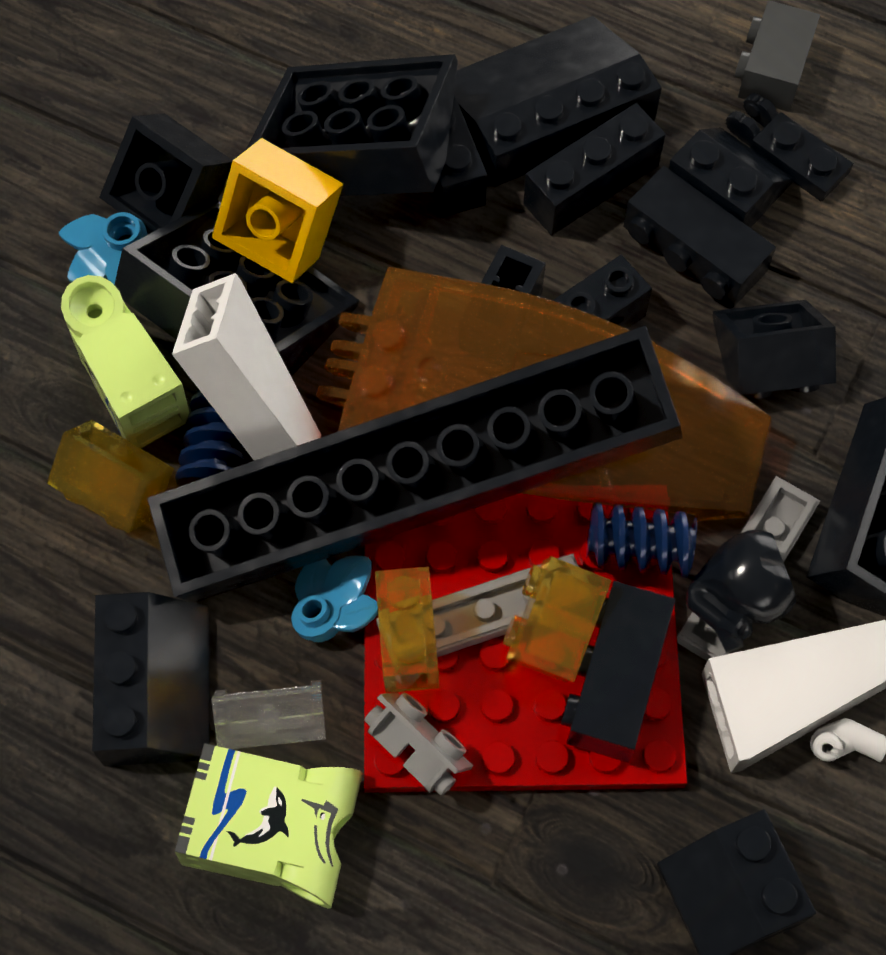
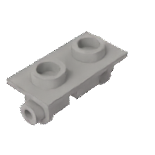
[364,692,473,796]

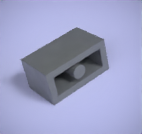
[734,0,821,112]

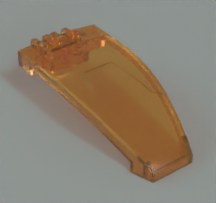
[316,266,772,521]

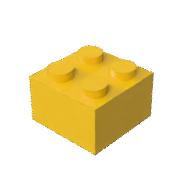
[212,138,344,283]

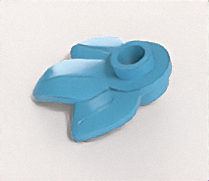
[59,212,148,284]
[291,556,382,642]

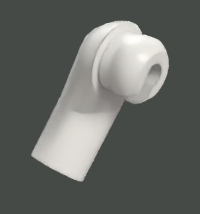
[810,718,886,762]

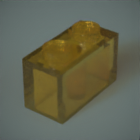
[47,420,174,533]
[503,556,612,682]
[375,566,439,693]

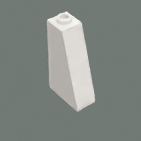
[172,273,321,461]
[701,620,886,773]

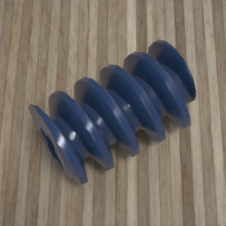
[175,389,244,486]
[586,502,697,578]

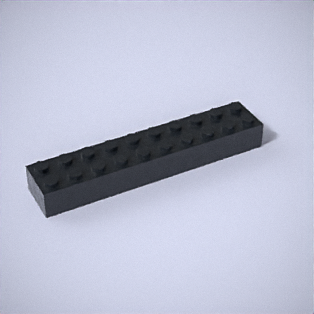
[147,325,683,603]

